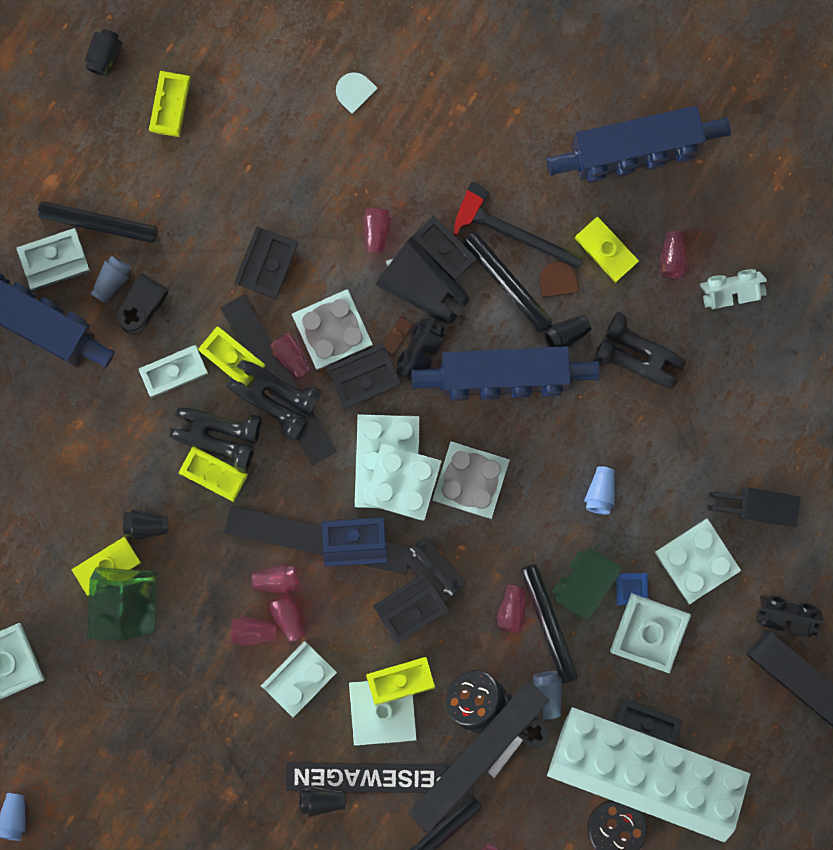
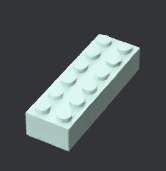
[547,707,750,842]

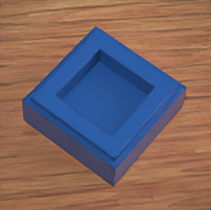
[615,573,648,605]

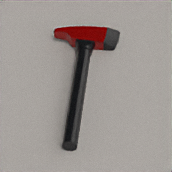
[453,182,584,269]

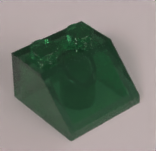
[552,548,623,621]
[87,567,158,641]

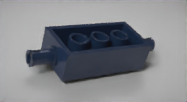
[546,105,731,183]
[0,274,115,369]
[411,347,599,401]

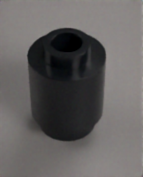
[85,29,123,77]

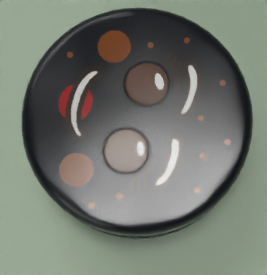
[446,670,508,733]
[587,800,647,850]

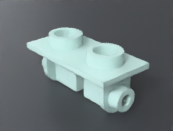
[700,269,767,309]

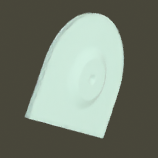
[336,73,378,114]

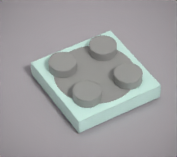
[292,289,373,371]
[432,442,510,519]

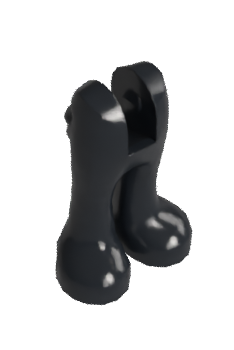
[592,311,686,389]
[226,359,322,441]
[169,408,262,473]

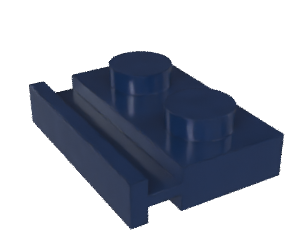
[322,517,387,567]

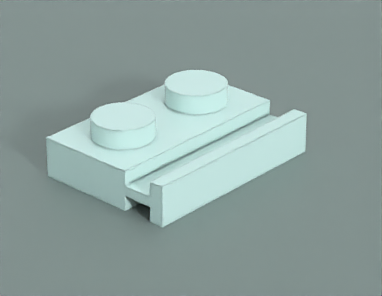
[17,228,91,291]
[261,641,337,717]

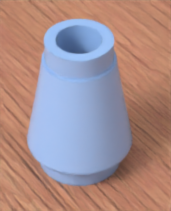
[584,467,615,515]
[0,793,26,841]

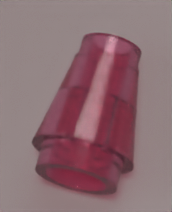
[362,208,392,253]
[658,231,689,279]
[269,332,311,379]
[251,563,299,594]
[495,585,526,633]
[269,593,306,642]
[231,615,276,647]

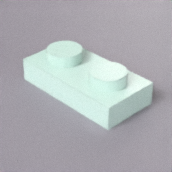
[139,345,208,398]

